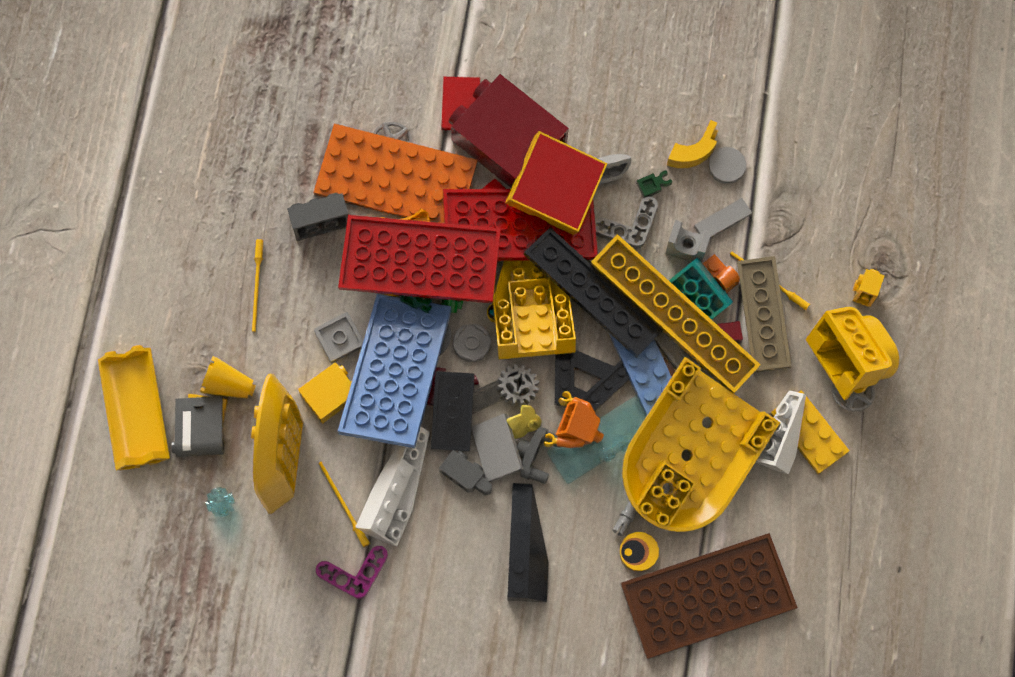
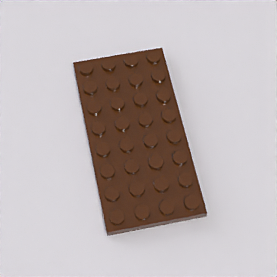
[620,533,798,660]

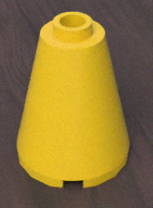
[200,356,256,399]

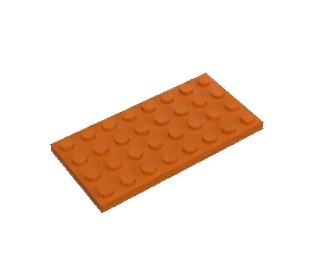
[313,123,478,223]

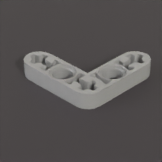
[595,196,658,249]

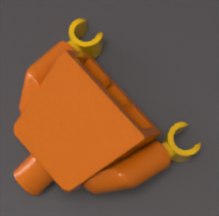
[543,391,604,448]

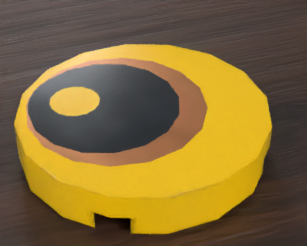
[620,532,659,572]

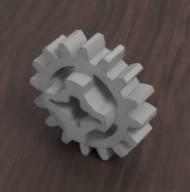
[497,364,539,406]

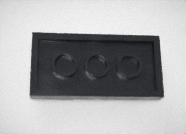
[431,371,475,451]

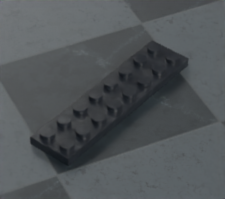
[523,228,663,358]

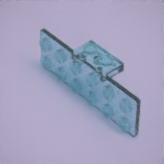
[547,395,646,484]

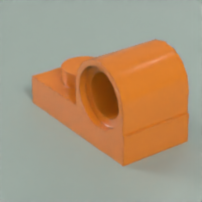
[702,254,740,293]

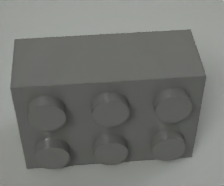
[287,193,349,241]

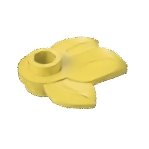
[506,405,542,439]

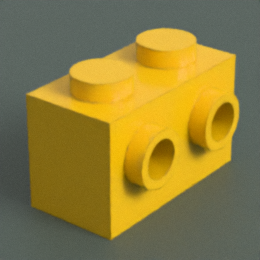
[852,269,884,307]

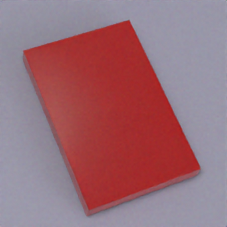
[441,76,480,130]

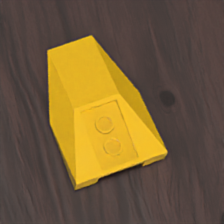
[493,261,576,360]

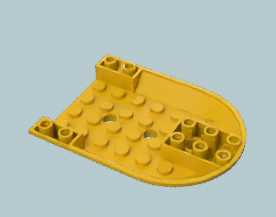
[622,357,780,532]
[251,373,304,514]

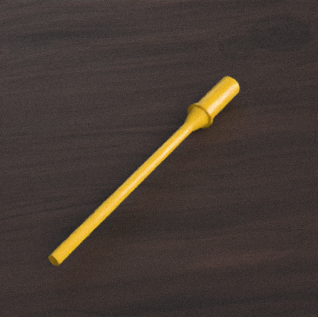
[252,239,264,332]
[730,252,810,310]
[318,461,370,547]

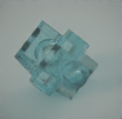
[205,487,235,517]

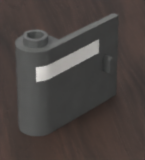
[171,396,225,457]

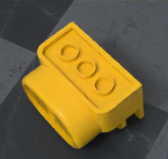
[805,307,899,400]

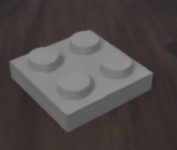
[314,312,363,364]

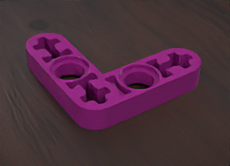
[316,546,388,599]

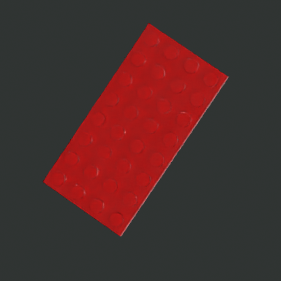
[442,189,598,261]
[338,215,501,304]

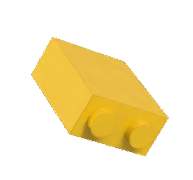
[298,362,352,424]

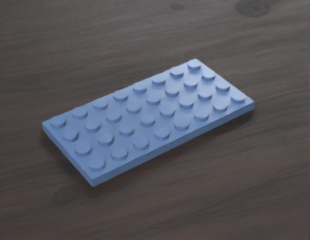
[338,294,452,448]

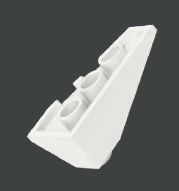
[755,391,806,474]

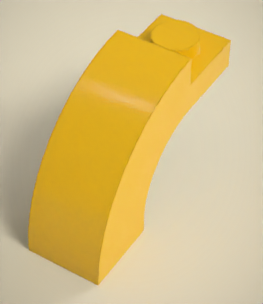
[667,120,719,168]

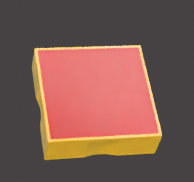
[505,131,608,235]

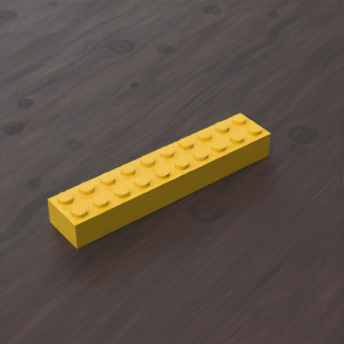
[591,234,761,393]

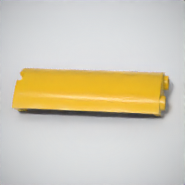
[98,345,170,471]

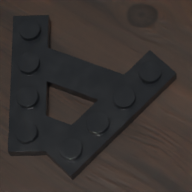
[554,329,630,412]

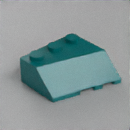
[669,258,733,320]

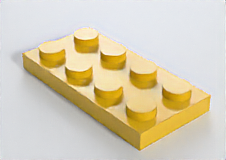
[770,390,850,475]

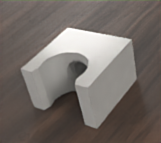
[665,220,712,262]

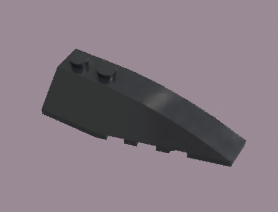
[507,483,549,602]

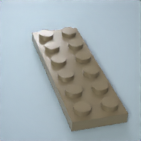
[737,256,792,373]

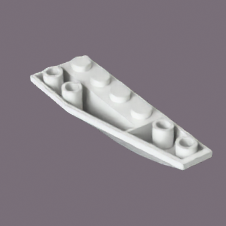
[356,427,430,546]

